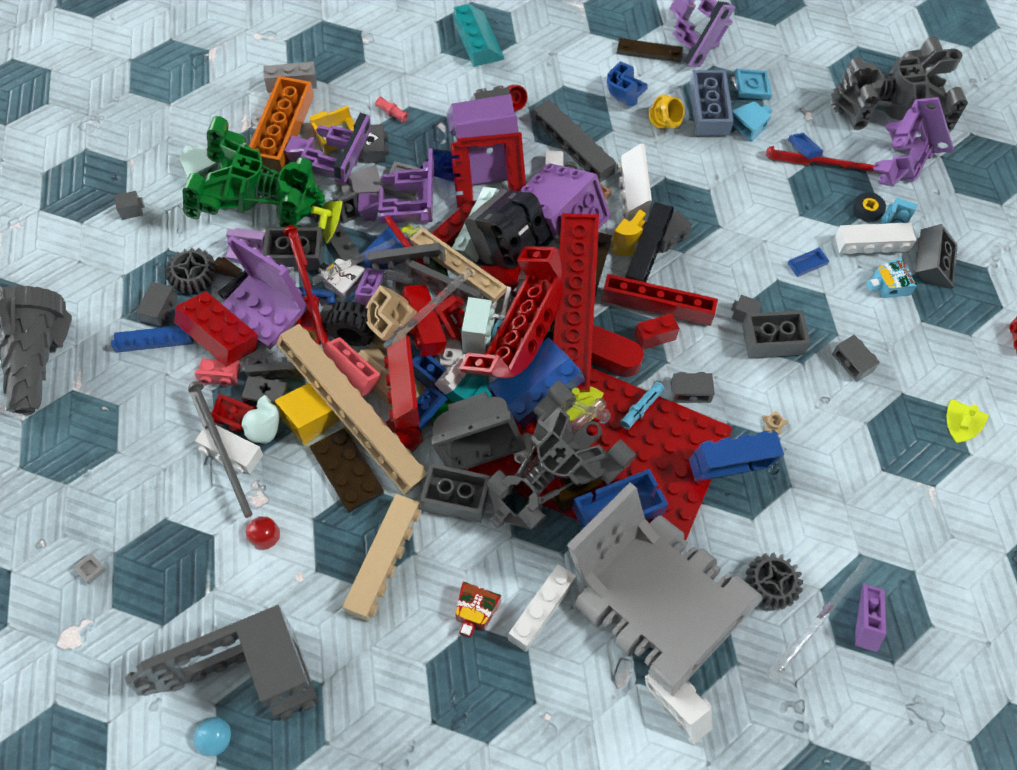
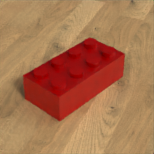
[174,291,258,367]

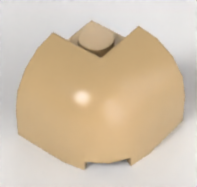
[366,285,417,341]

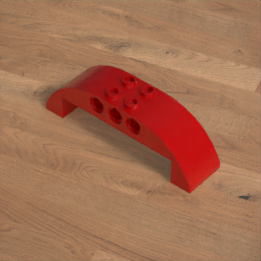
[459,246,562,378]

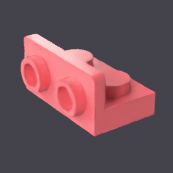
[194,358,241,386]

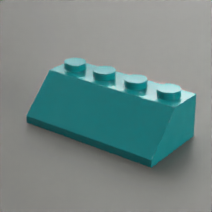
[453,4,504,67]

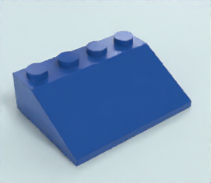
[488,337,585,429]

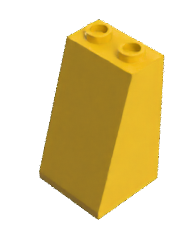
[275,383,340,446]

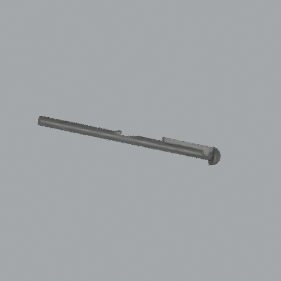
[188,381,253,518]

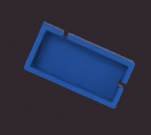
[689,431,784,482]
[572,469,668,529]

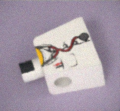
[319,259,365,301]

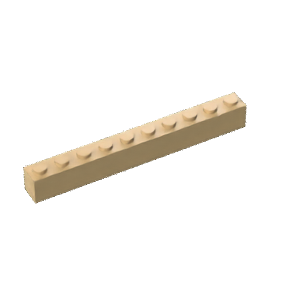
[277,324,427,495]

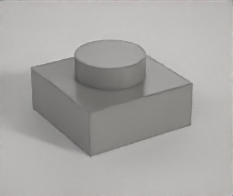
[74,553,106,584]

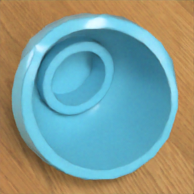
[194,717,231,756]

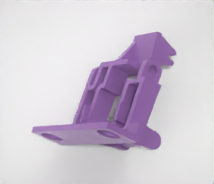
[873,97,954,187]
[358,148,434,225]

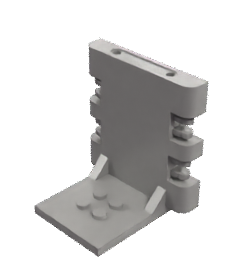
[567,483,762,697]

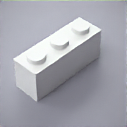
[195,425,263,474]

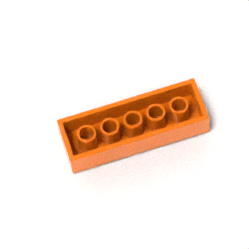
[249,76,314,173]

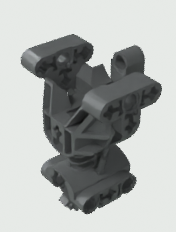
[830,36,968,132]
[486,380,636,530]

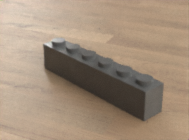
[533,99,616,183]

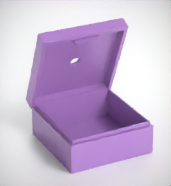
[447,94,519,185]

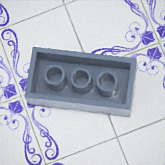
[689,70,733,135]

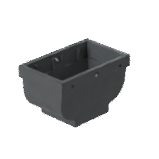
[431,392,527,470]

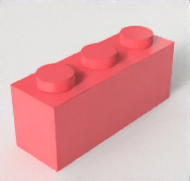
[323,337,381,396]

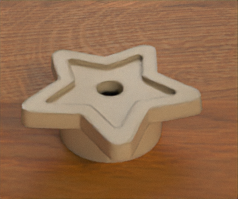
[762,411,788,435]

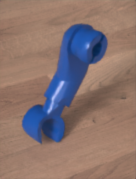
[297,287,337,304]

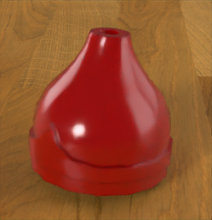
[506,84,528,111]

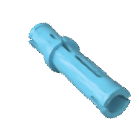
[619,382,665,430]

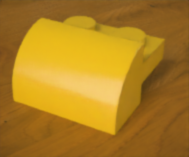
[611,210,646,256]

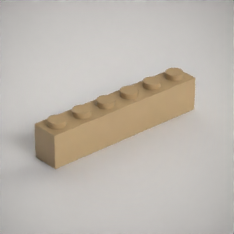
[342,494,422,622]

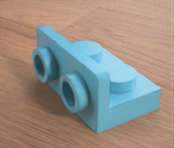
[880,197,918,224]

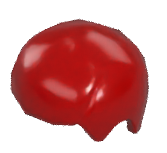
[245,516,280,550]

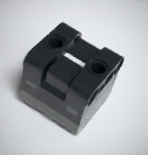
[465,189,550,269]

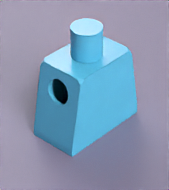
[732,102,772,142]

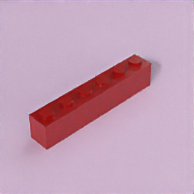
[601,274,718,326]

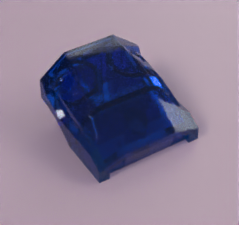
[420,149,461,182]

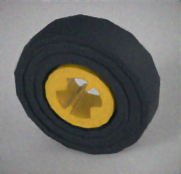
[853,192,886,222]

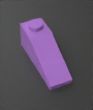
[355,268,385,306]
[855,584,886,652]

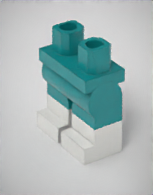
[435,354,493,403]

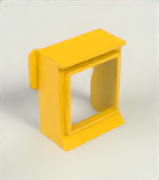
[309,105,355,156]

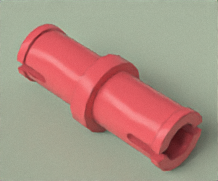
[375,96,408,123]

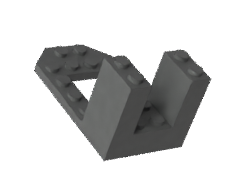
[125,604,320,721]

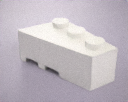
[645,674,713,745]

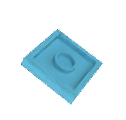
[734,68,772,100]

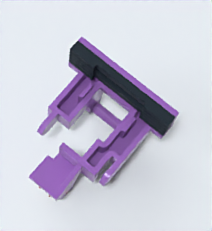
[669,0,736,67]
[284,113,371,185]

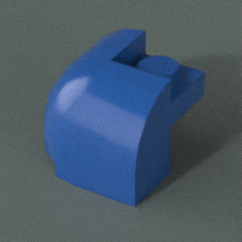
[607,61,648,106]

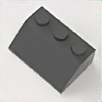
[915,224,958,288]

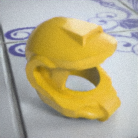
[649,94,685,129]

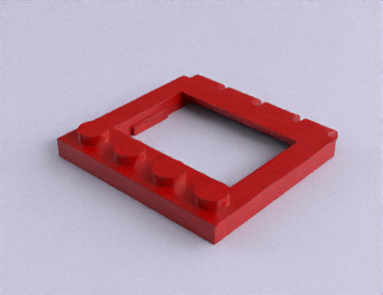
[450,132,526,208]

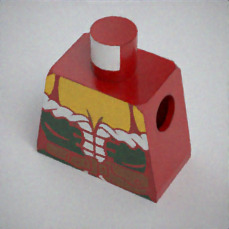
[455,581,501,638]

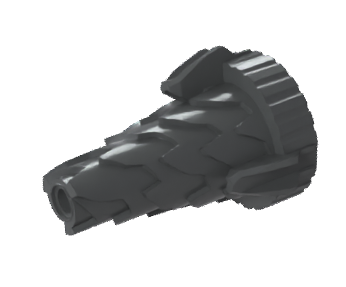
[0,286,72,415]

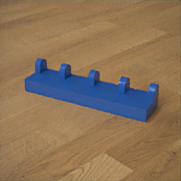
[111,326,193,353]

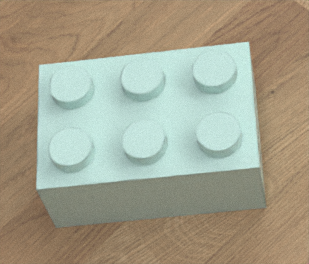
[462,297,495,355]

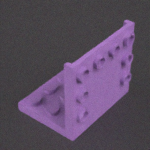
[520,163,611,238]
[222,236,309,350]

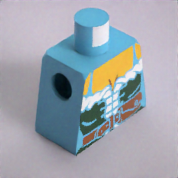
[867,257,917,298]

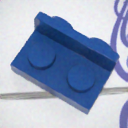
[417,385,447,429]

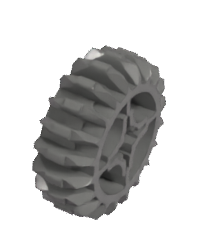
[166,247,217,295]
[744,552,804,611]

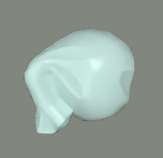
[242,395,280,444]

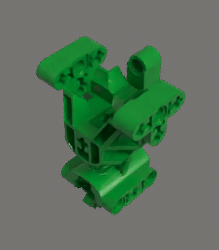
[182,116,326,227]

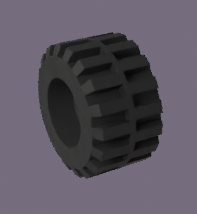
[326,301,375,346]

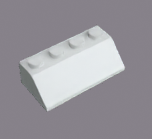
[617,144,652,222]

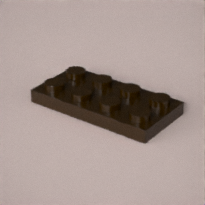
[309,427,384,513]

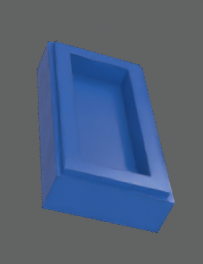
[788,133,823,159]
[788,247,829,277]

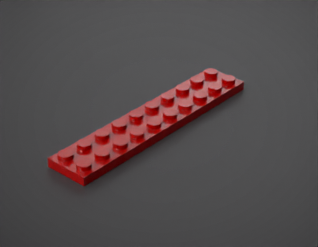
[553,213,599,392]

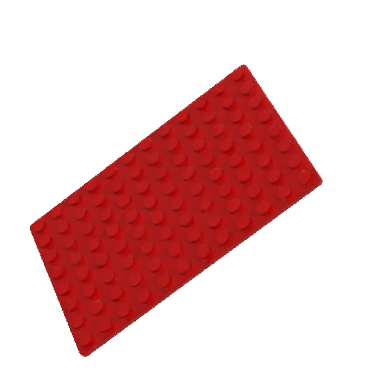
[465,368,732,554]

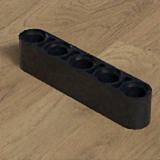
[625,202,674,282]

